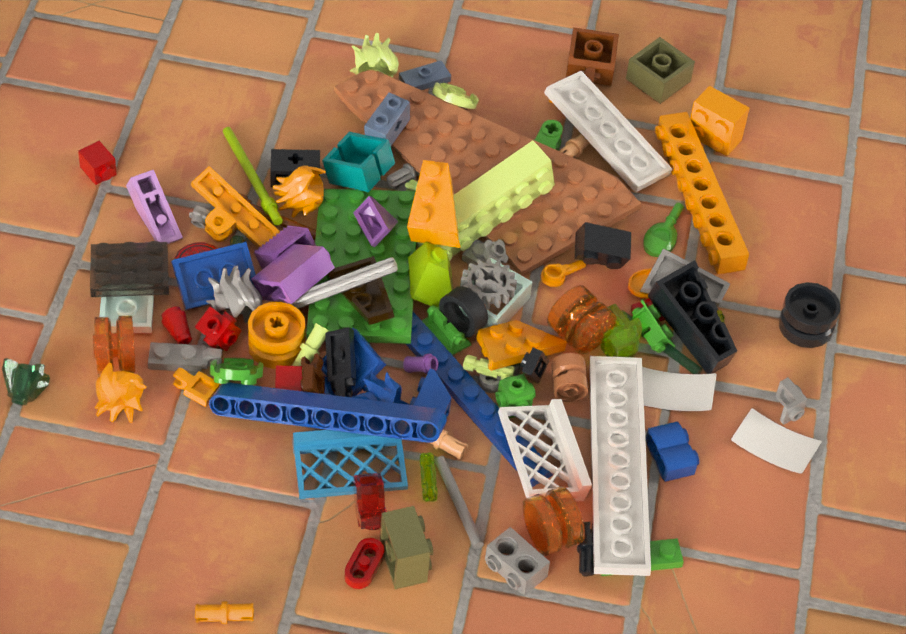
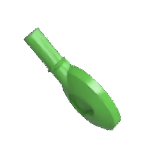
[643,203,684,257]

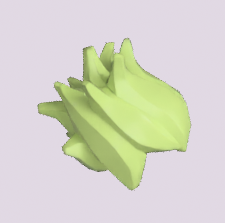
[350,33,399,77]

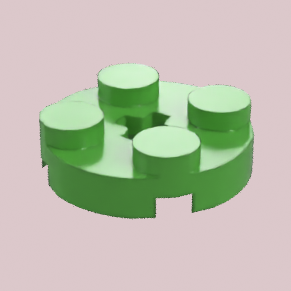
[210,358,263,385]

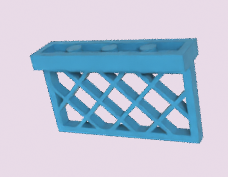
[292,430,408,499]

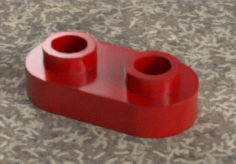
[344,538,384,589]

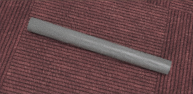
[435,456,484,549]

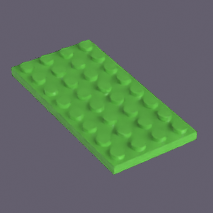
[306,189,416,344]

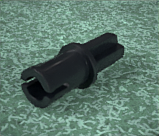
[577,522,594,577]

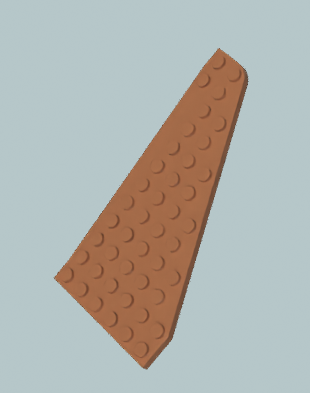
[335,70,641,276]

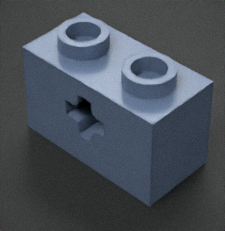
[364,92,410,146]

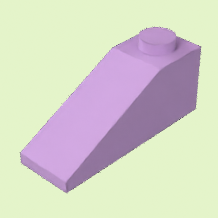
[126,169,183,247]

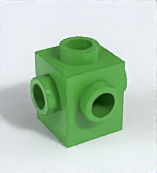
[495,374,536,419]

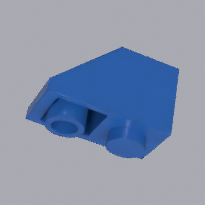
[410,368,451,427]

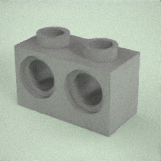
[485,527,550,596]

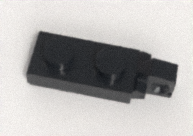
[325,327,356,398]

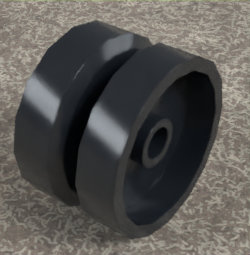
[779,282,840,348]

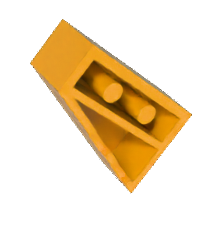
[407,160,461,248]

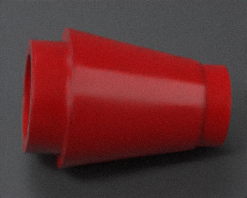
[161,306,192,344]

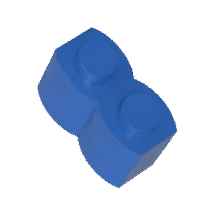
[645,421,699,482]

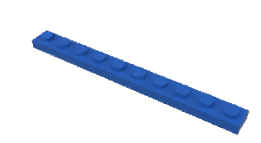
[406,311,553,487]

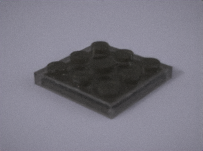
[90,241,169,297]

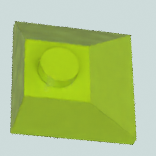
[408,241,453,307]

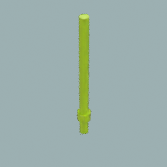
[223,127,283,226]

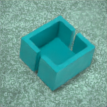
[322,132,395,192]

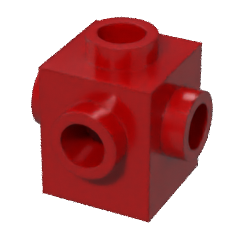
[195,307,242,352]

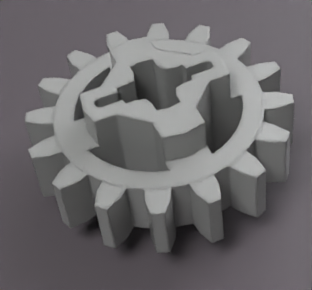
[460,258,517,309]

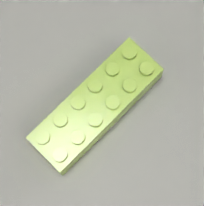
[416,140,555,261]

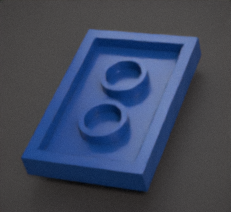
[171,242,256,311]

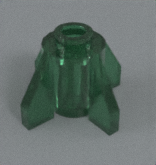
[2,358,50,405]

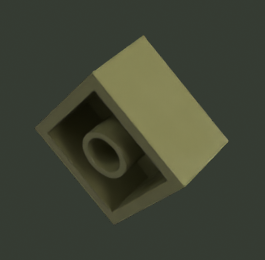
[626,37,695,104]
[380,506,433,589]

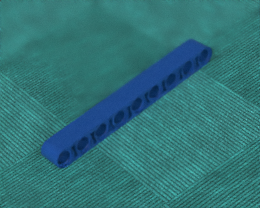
[209,383,447,443]

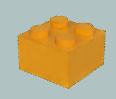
[690,86,750,156]

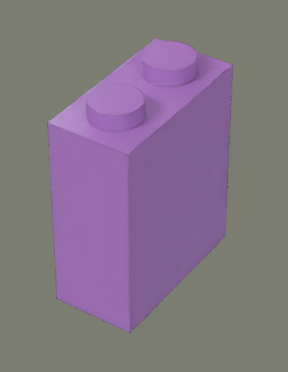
[251,244,335,304]

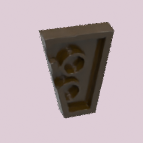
[326,256,395,325]

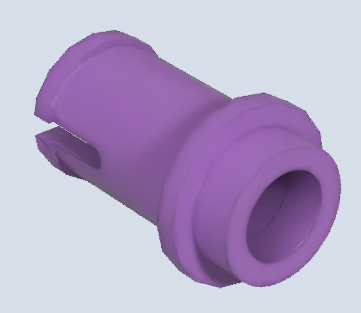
[403,354,438,374]

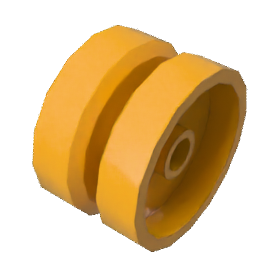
[248,301,305,369]

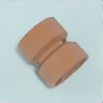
[551,353,588,402]

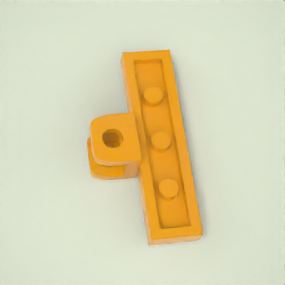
[191,166,280,248]

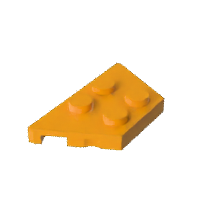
[476,320,567,371]

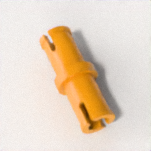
[195,601,254,624]

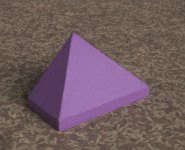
[353,196,399,247]

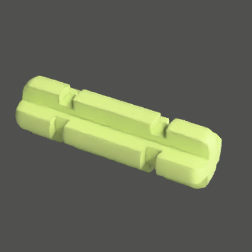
[463,355,515,380]

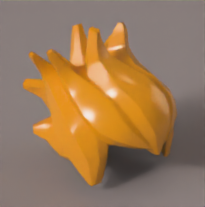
[273,165,326,218]
[95,363,147,423]

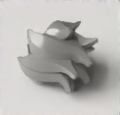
[206,266,263,323]

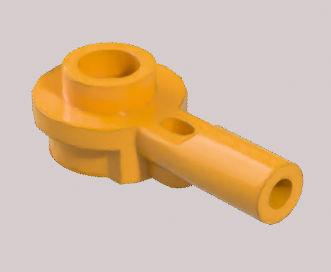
[540,260,586,287]

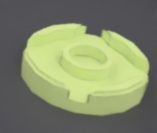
[432,82,479,109]

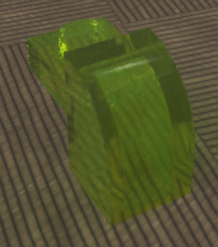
[601,304,642,358]

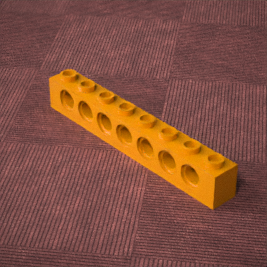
[655,112,749,275]

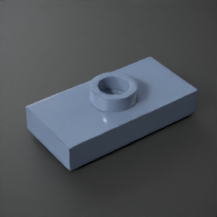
[399,61,451,90]

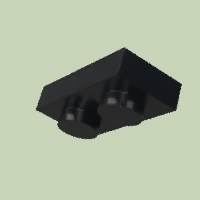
[521,347,549,384]

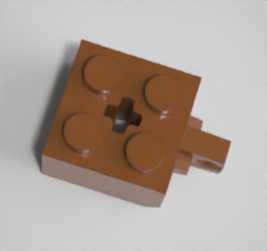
[566,27,619,86]

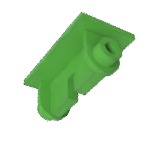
[632,299,676,353]
[422,305,471,355]

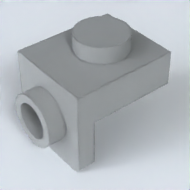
[776,378,808,425]

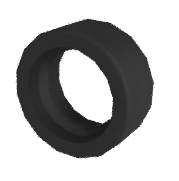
[439,286,488,338]

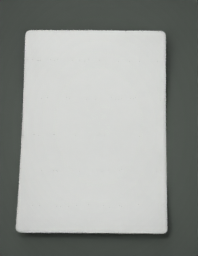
[642,367,717,411]
[731,408,822,474]

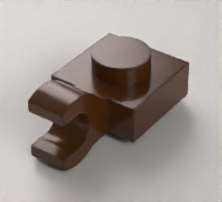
[301,353,325,394]

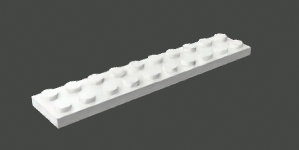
[589,356,651,576]

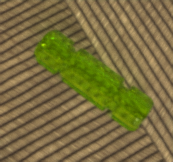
[419,452,438,502]

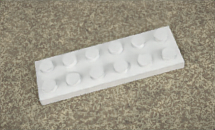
[544,71,672,193]

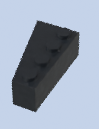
[648,260,737,374]

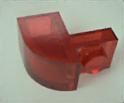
[353,473,387,530]

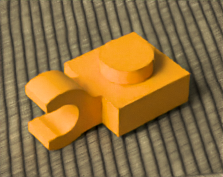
[173,367,221,407]

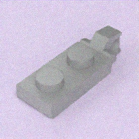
[148,342,222,372]

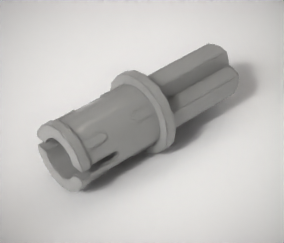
[387,163,420,188]

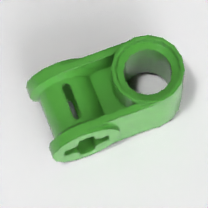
[534,120,563,151]

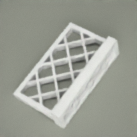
[498,399,592,502]

